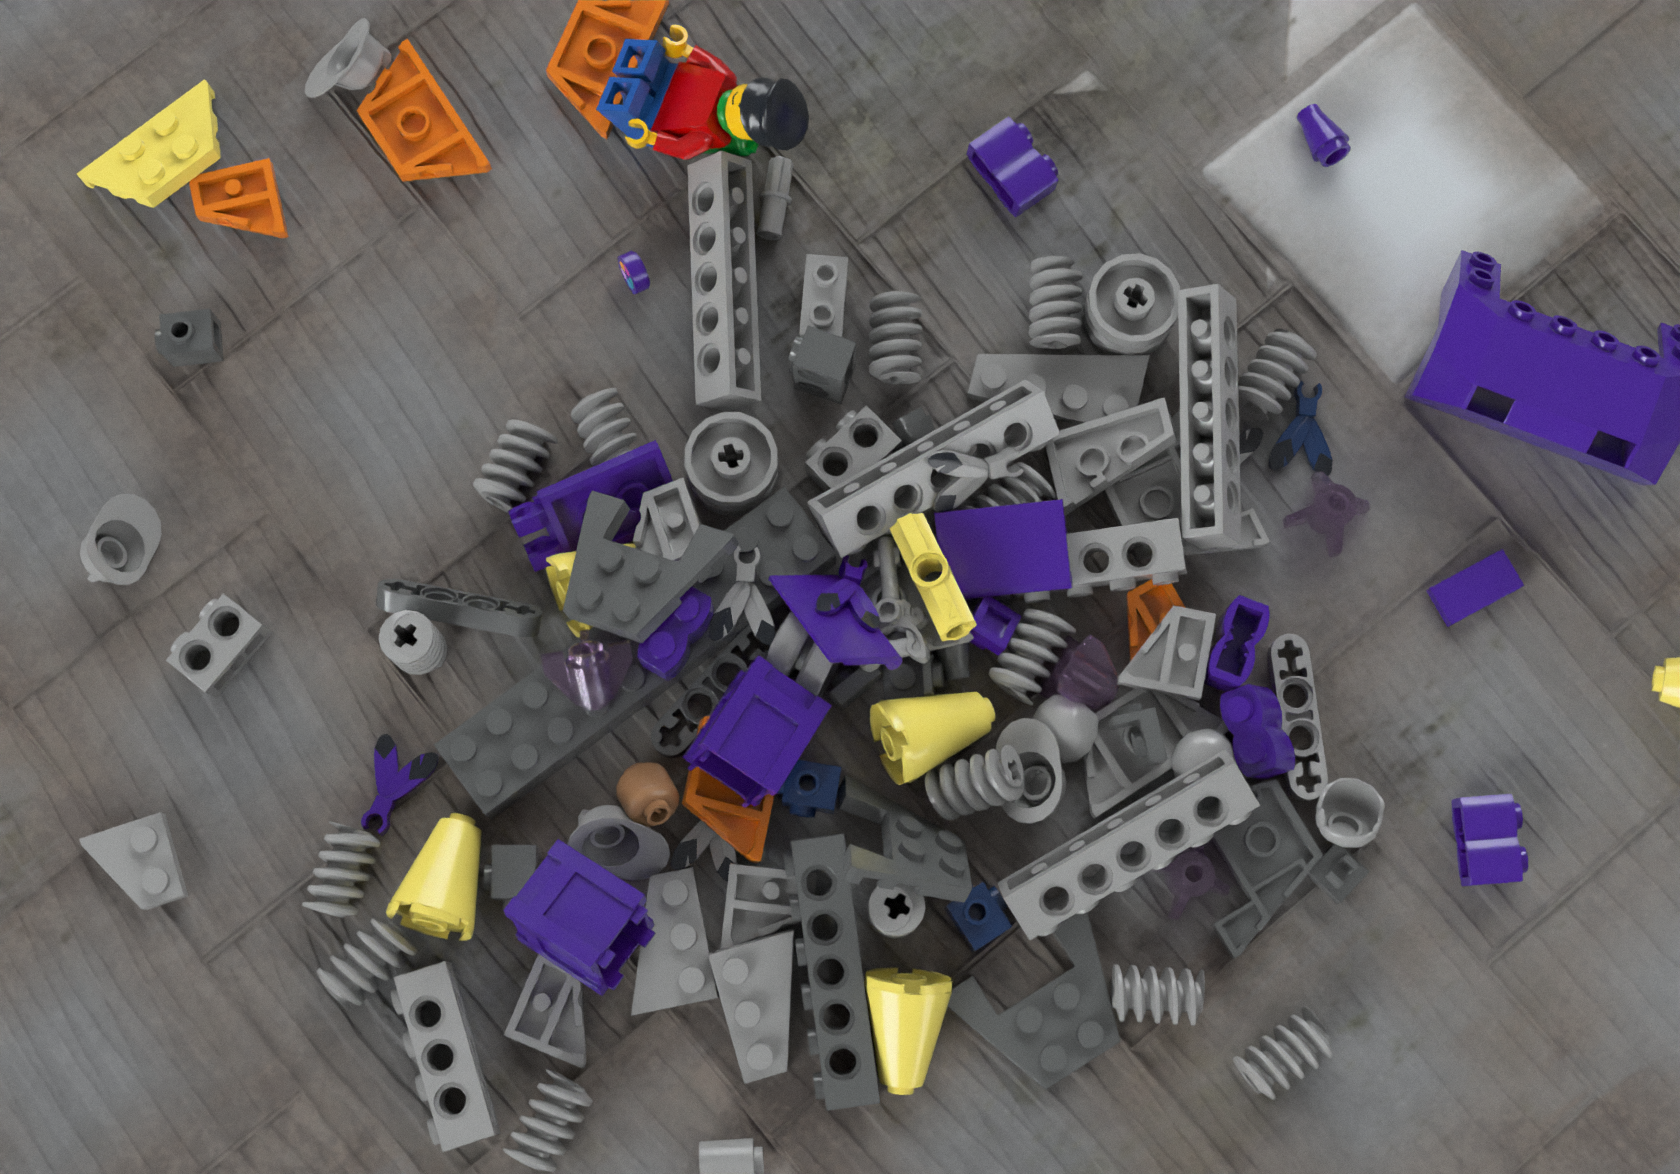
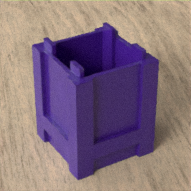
[683,655,832,808]
[503,839,656,996]

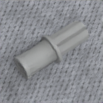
[756,156,793,240]

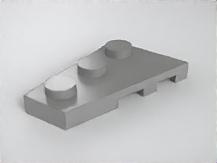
[1046,397,1178,516]
[631,867,718,1016]
[708,929,794,1084]

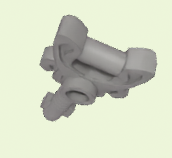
[860,537,930,672]

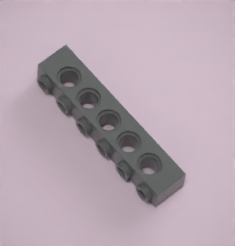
[783,833,880,1111]

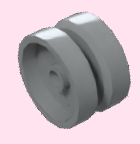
[1082,253,1180,355]
[684,412,779,516]
[766,611,841,698]

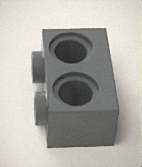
[788,326,856,404]

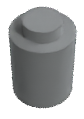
[699,1138,764,1174]

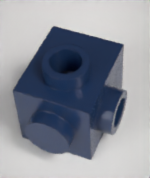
[777,760,841,818]
[944,882,1012,953]

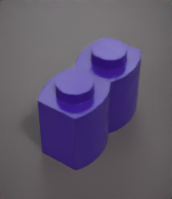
[966,116,1059,217]
[637,586,714,681]
[1204,595,1269,692]
[1220,684,1295,779]
[1452,794,1528,887]

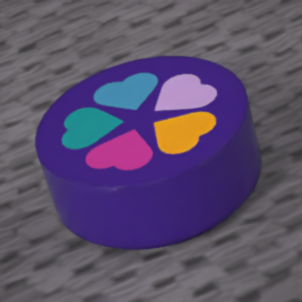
[617,250,650,295]

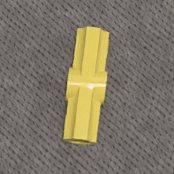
[889,513,977,641]

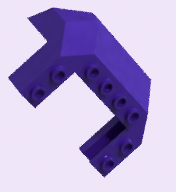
[1404,250,1680,485]

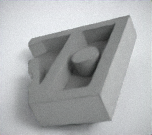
[720,863,817,949]
[504,954,586,1068]

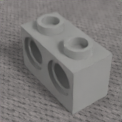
[799,254,848,338]
[805,405,902,492]
[166,593,273,698]

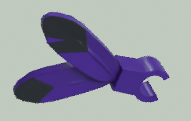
[815,555,880,631]
[361,734,439,836]

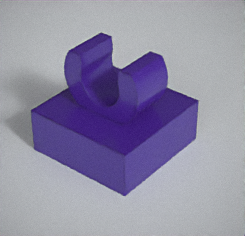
[970,596,1022,656]

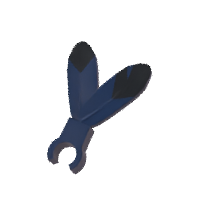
[1269,381,1333,478]

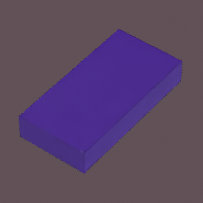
[1426,549,1525,627]

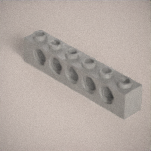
[687,151,761,412]
[1178,284,1242,549]
[807,380,1060,558]
[998,749,1260,940]

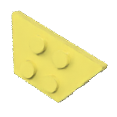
[77,79,221,208]

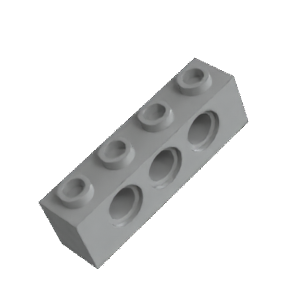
[1014,518,1187,604]
[391,961,501,1152]

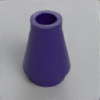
[1296,104,1351,167]

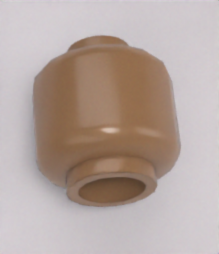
[616,762,680,827]

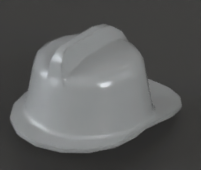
[304,18,392,98]
[80,494,162,585]
[996,718,1067,824]
[567,805,670,881]

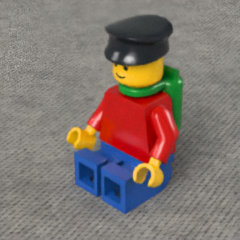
[596,25,809,160]

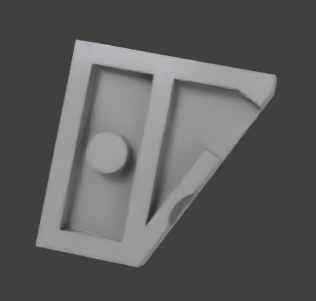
[633,478,700,562]
[1117,605,1216,700]
[79,812,188,910]

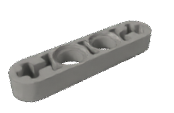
[1267,633,1328,802]

